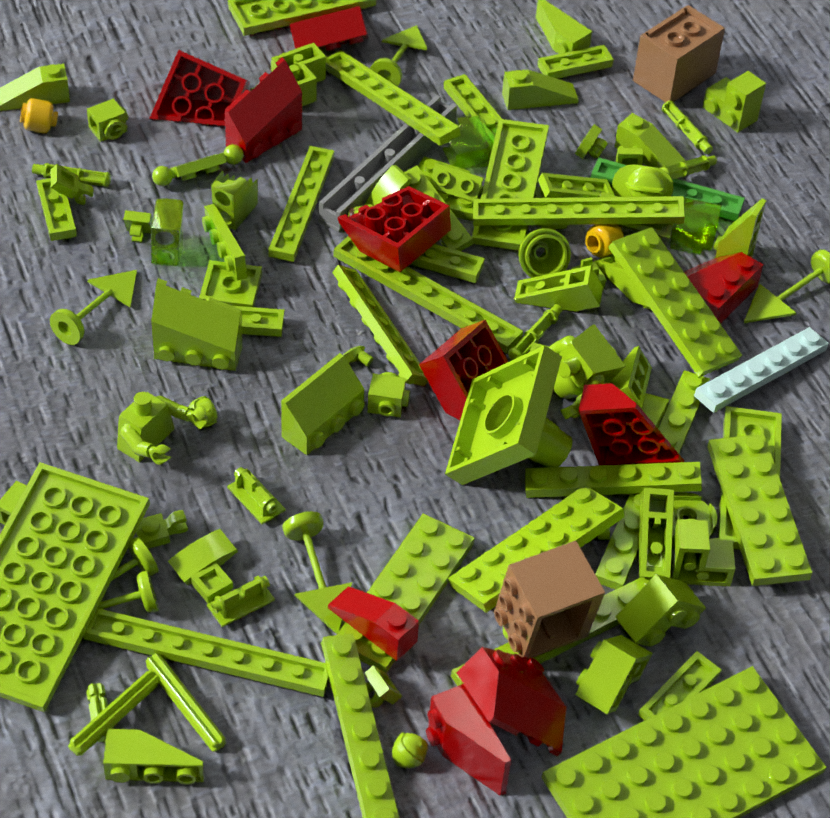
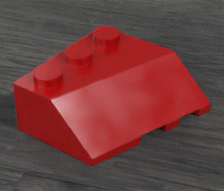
[289,6,368,51]
[149,50,250,126]
[684,252,764,324]
[419,320,508,420]
[579,383,684,465]
[456,647,566,756]

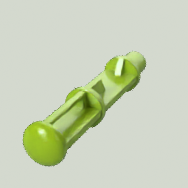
[662,100,713,154]
[660,155,717,180]
[32,163,111,187]
[508,304,563,360]

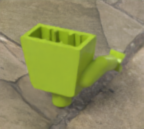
[549,324,626,419]
[117,392,208,465]

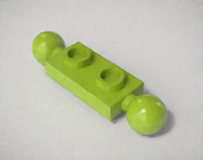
[152,144,244,186]

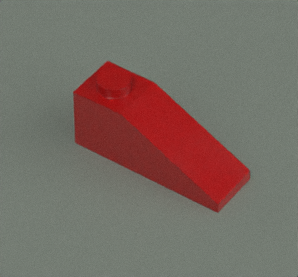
[328,586,419,661]

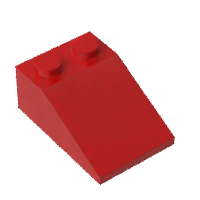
[426,684,511,796]

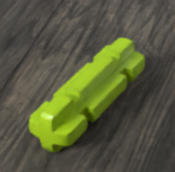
[86,683,112,742]

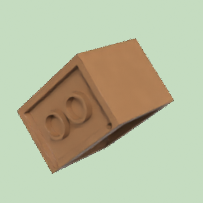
[633,5,725,102]
[494,541,605,658]

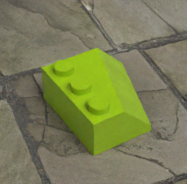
[151,278,243,371]

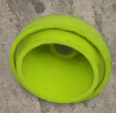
[518,228,571,278]

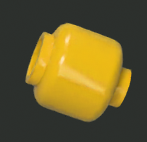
[20,98,58,134]
[585,224,624,258]

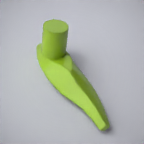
[343,346,374,367]

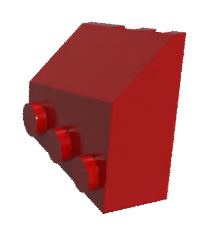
[225,57,302,163]
[337,186,451,272]

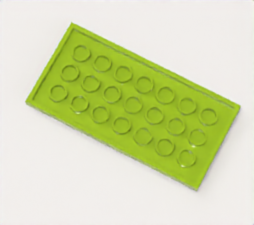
[0,462,150,713]
[541,666,827,818]

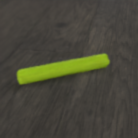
[146,653,226,752]
[68,671,160,756]

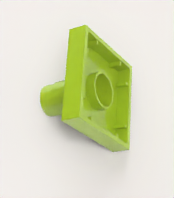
[445,345,572,485]

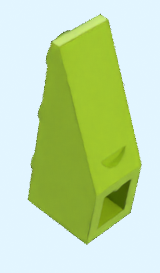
[103,729,204,784]

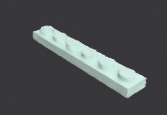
[694,327,829,413]

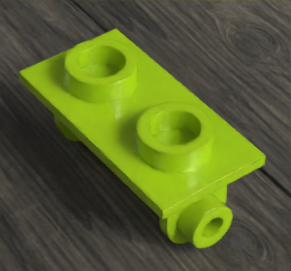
[430,163,484,201]
[227,467,286,525]
[206,576,275,627]

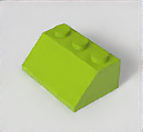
[281,353,365,455]

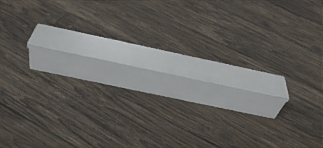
[318,95,457,232]

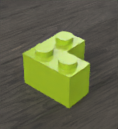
[271,43,326,106]
[703,71,766,133]
[670,519,735,587]
[615,574,706,647]
[575,635,653,714]

